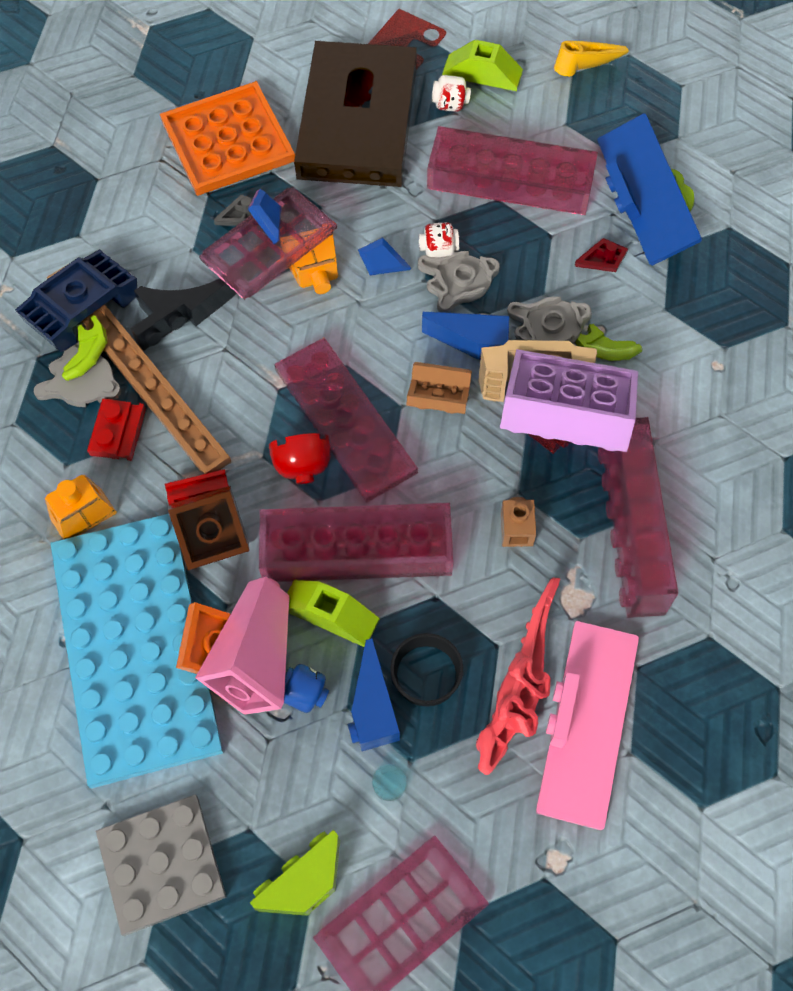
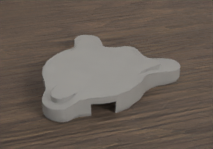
[418,251,500,313]
[507,297,592,343]
[34,341,121,407]

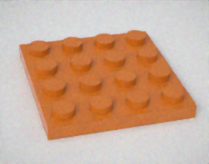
[160,81,295,196]

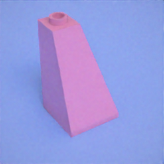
[195,577,289,715]

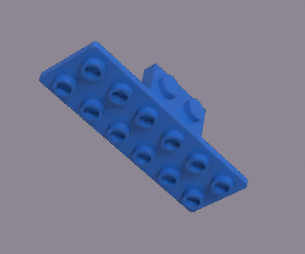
[597,113,702,266]

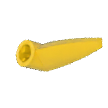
[554,41,629,77]

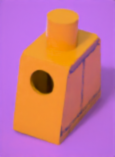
[280,226,338,294]
[45,474,117,539]

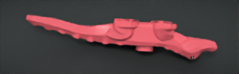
[476,577,560,775]

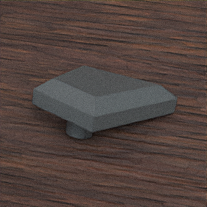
[214,195,257,227]

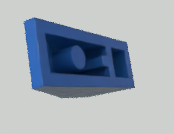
[422,311,509,360]
[347,638,400,751]

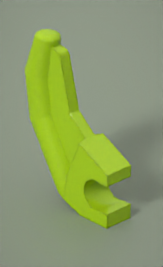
[62,315,107,381]
[575,324,642,361]

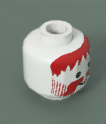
[432,75,471,112]
[419,222,459,258]

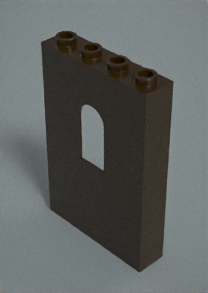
[294,41,417,187]

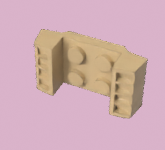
[478,340,597,402]

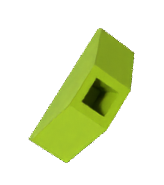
[442,40,523,92]
[287,580,380,647]
[249,829,340,916]

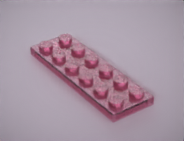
[274,338,418,503]

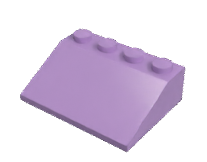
[500,349,638,452]

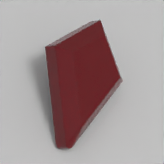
[575,238,628,272]

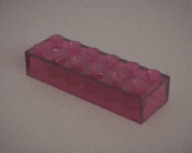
[427,126,598,215]
[598,417,678,618]
[259,503,454,582]

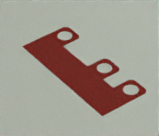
[344,9,446,108]

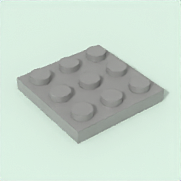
[96,794,227,936]

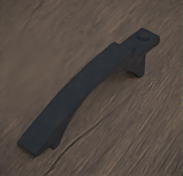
[130,192,303,351]

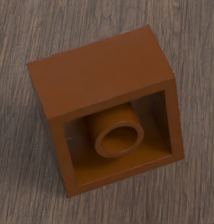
[168,486,250,570]

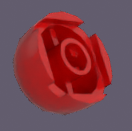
[269,433,330,484]

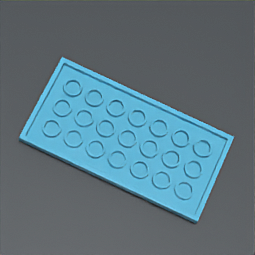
[50,514,223,789]

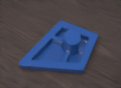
[248,189,281,244]
[358,237,411,276]

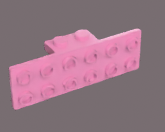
[536,621,639,830]

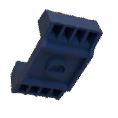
[15,249,137,352]

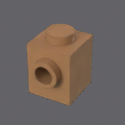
[501,497,536,547]

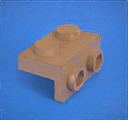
[406,362,472,414]

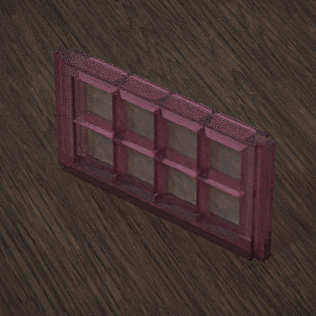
[199,186,337,300]
[313,835,489,991]

